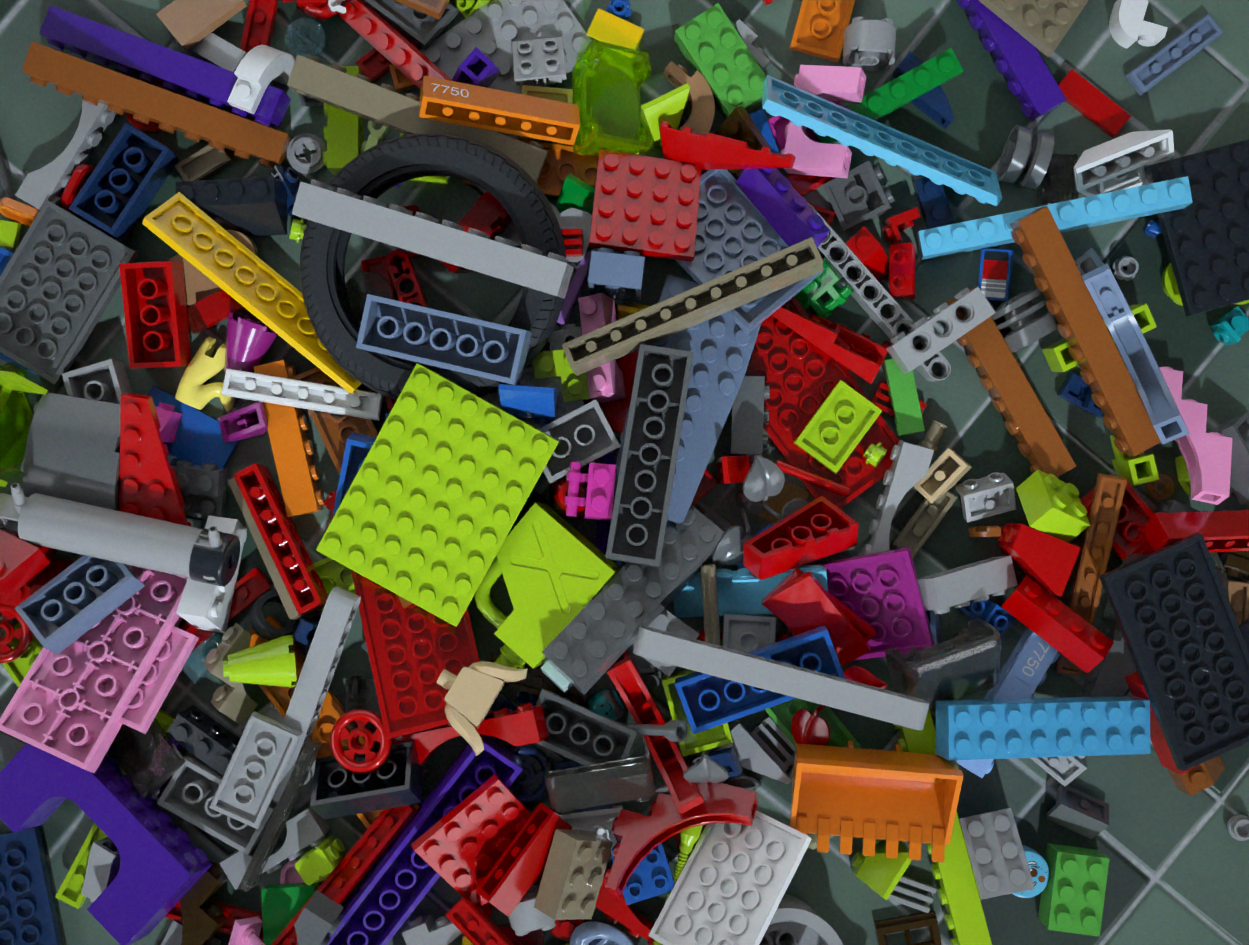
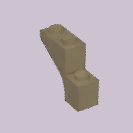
[203,623,258,725]

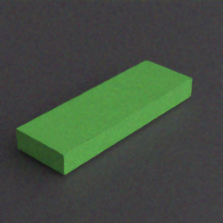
[883,359,925,436]

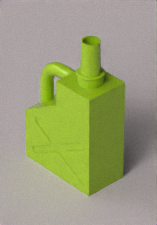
[474,503,622,683]

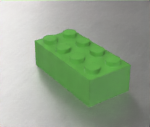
[674,3,766,120]

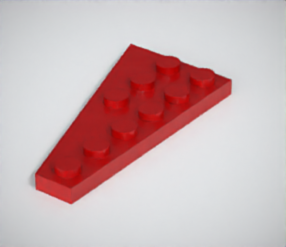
[119,392,192,527]

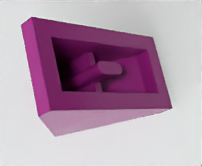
[218,402,268,442]

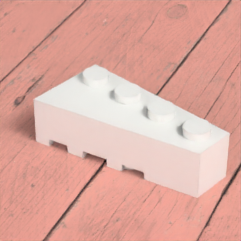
[176,515,247,633]

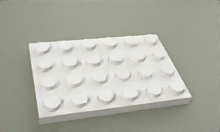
[648,810,812,945]

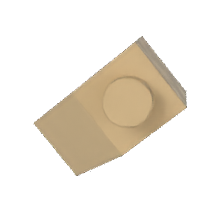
[913,448,972,503]

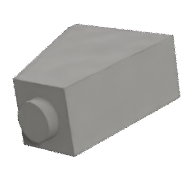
[82,837,120,903]

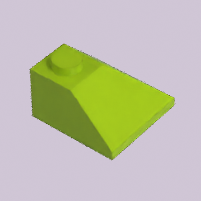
[640,83,690,148]
[851,841,912,900]

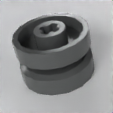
[997,125,1055,190]

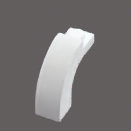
[227,45,296,114]

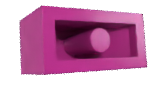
[155,402,182,443]

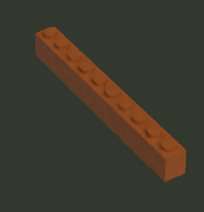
[22,41,292,169]
[1010,206,1161,456]

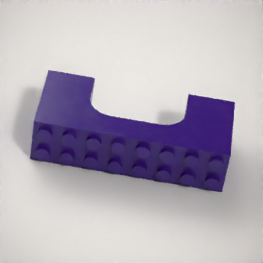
[0,743,213,945]

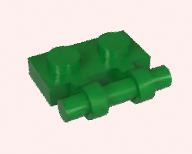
[795,258,854,319]

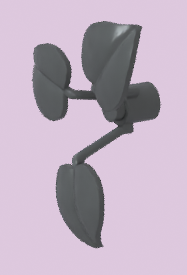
[711,455,809,565]
[644,748,762,800]

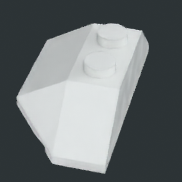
[1074,129,1174,197]

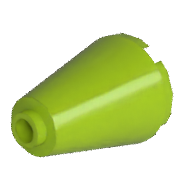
[222,635,297,687]

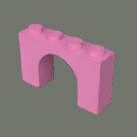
[780,65,866,178]

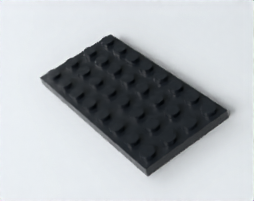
[1099,532,1249,772]

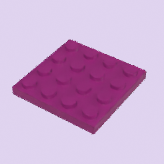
[808,547,935,660]

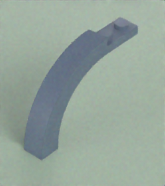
[1082,263,1190,444]

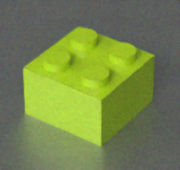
[1016,470,1090,543]

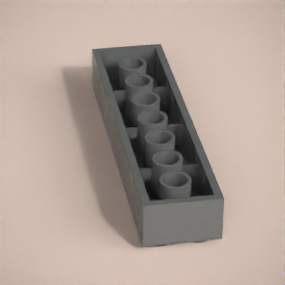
[605,344,694,567]
[542,505,724,695]

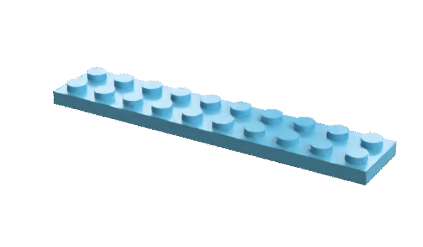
[762,75,1002,206]

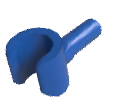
[1144,219,1162,237]

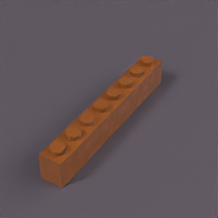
[947,287,1076,477]

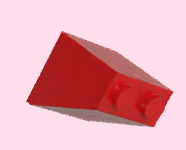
[997,523,1081,597]

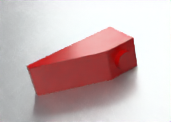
[716,455,753,485]

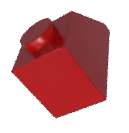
[845,226,890,282]

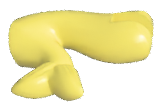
[175,336,235,413]

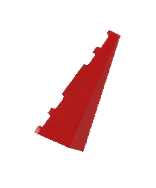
[660,121,796,170]
[772,306,891,384]

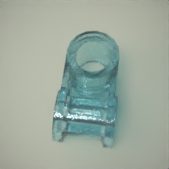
[182,636,222,684]

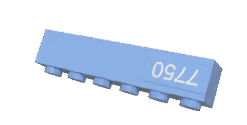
[956,627,1060,778]

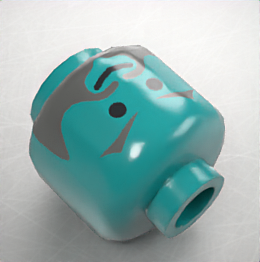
[587,688,625,721]

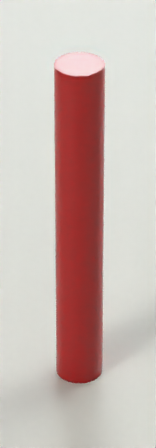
[776,459,850,497]

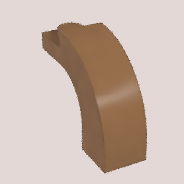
[664,61,715,134]

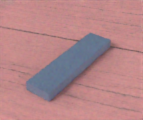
[1125,13,1224,96]

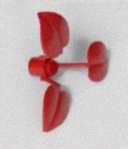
[777,634,888,746]

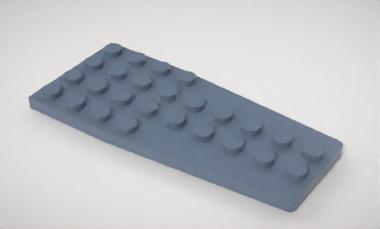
[613,274,761,524]

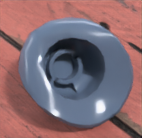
[570,921,634,945]

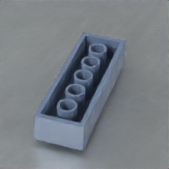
[356,294,532,385]

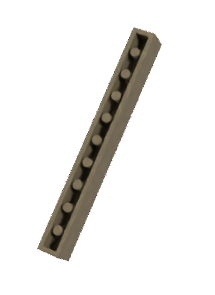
[287,54,547,183]
[562,237,823,376]

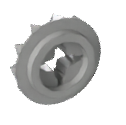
[287,133,327,174]

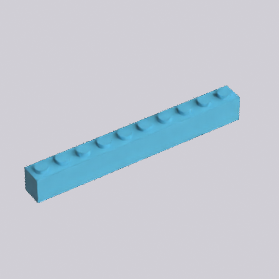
[916,176,1193,261]

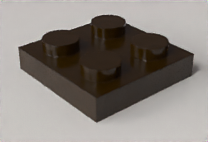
[714,106,770,180]

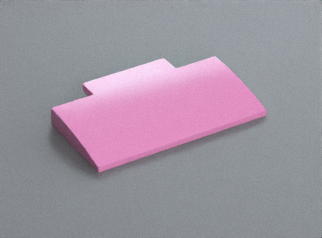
[0,565,199,773]

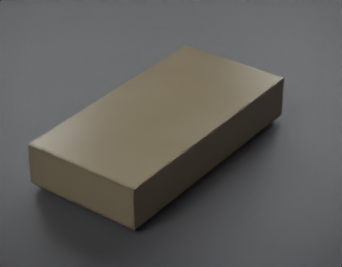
[174,144,233,181]

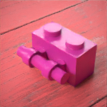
[564,462,616,521]

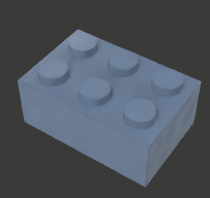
[588,248,645,301]

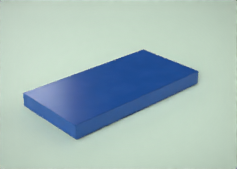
[147,385,241,468]

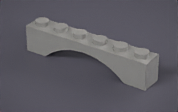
[15,101,115,210]
[862,440,934,555]

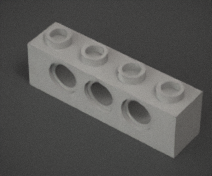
[886,287,996,374]

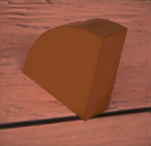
[968,525,1001,537]

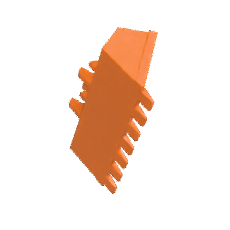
[789,740,963,863]

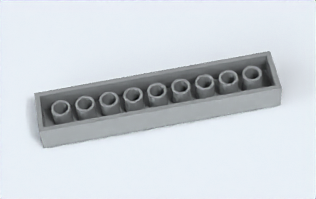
[292,179,574,299]

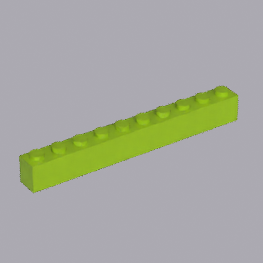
[893,699,992,945]

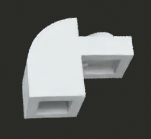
[1109,0,1168,49]

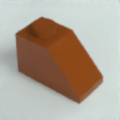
[1167,756,1225,796]

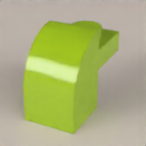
[1110,434,1159,486]

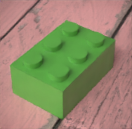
[1038,843,1109,937]

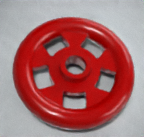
[0,603,33,663]
[330,709,391,773]

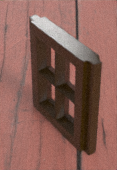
[874,910,942,945]

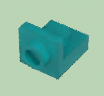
[1210,306,1249,346]

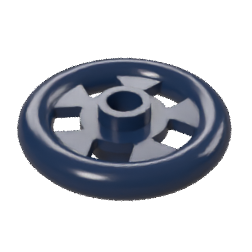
[507,744,553,805]

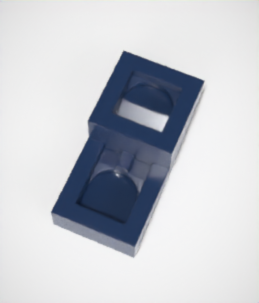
[1056,372,1104,419]

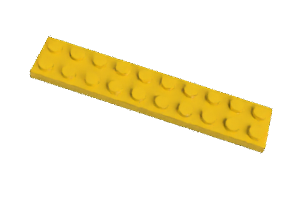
[142,192,362,394]

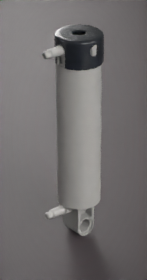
[0,483,240,587]

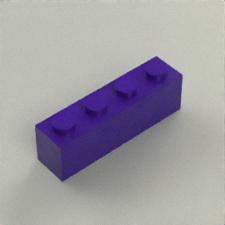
[736,168,830,248]

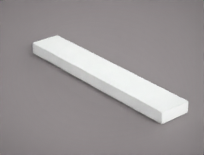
[222,368,384,421]

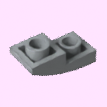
[735,19,770,72]

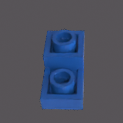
[956,600,1015,639]

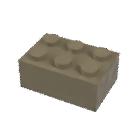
[534,829,613,920]

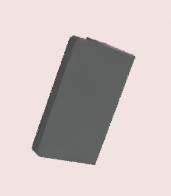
[1046,784,1109,839]

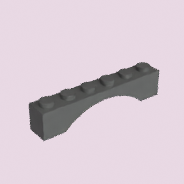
[294,891,343,945]

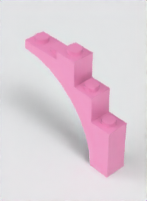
[1128,367,1232,505]

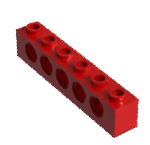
[233,463,328,615]

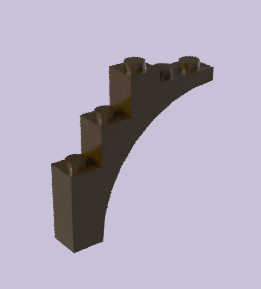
[180,860,228,945]

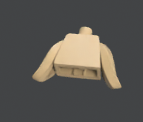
[436,661,528,756]

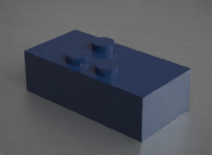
[69,123,179,243]

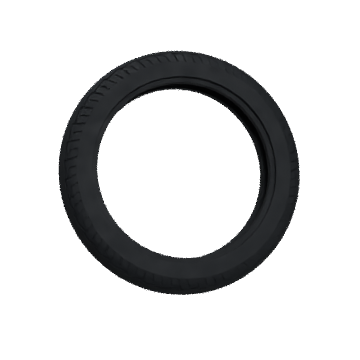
[300,133,566,400]

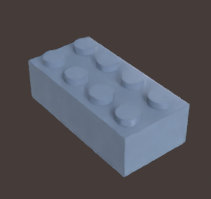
[15,555,145,655]

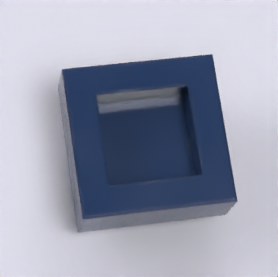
[708,747,743,777]

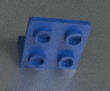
[611,842,675,905]

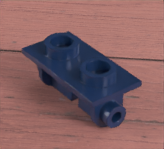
[270,165,301,219]

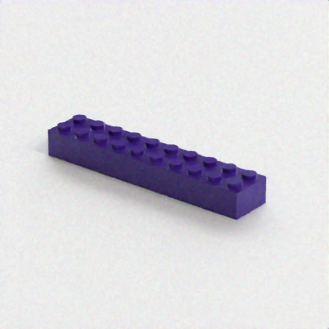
[327,734,523,945]

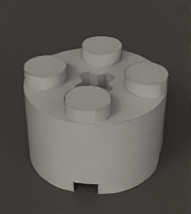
[843,17,896,73]
[508,881,556,936]

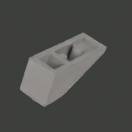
[715,719,792,784]

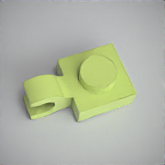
[360,121,389,154]

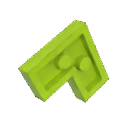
[533,349,590,402]

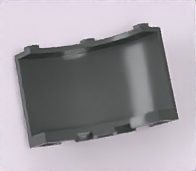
[21,392,121,511]

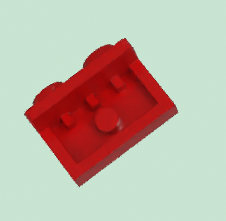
[889,242,915,300]

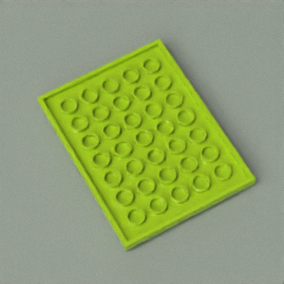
[316,363,559,627]

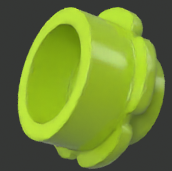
[289,218,306,243]
[864,443,887,467]

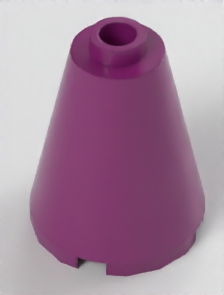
[224,309,278,374]

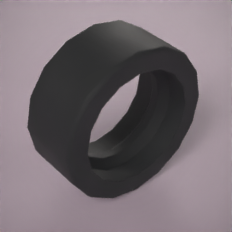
[250,589,300,641]

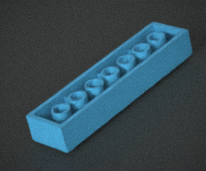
[935,696,1151,760]

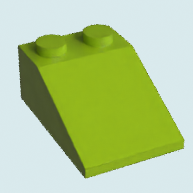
[661,669,733,757]

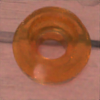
[1147,474,1175,500]

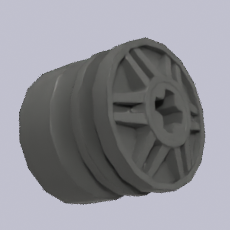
[991,288,1058,353]

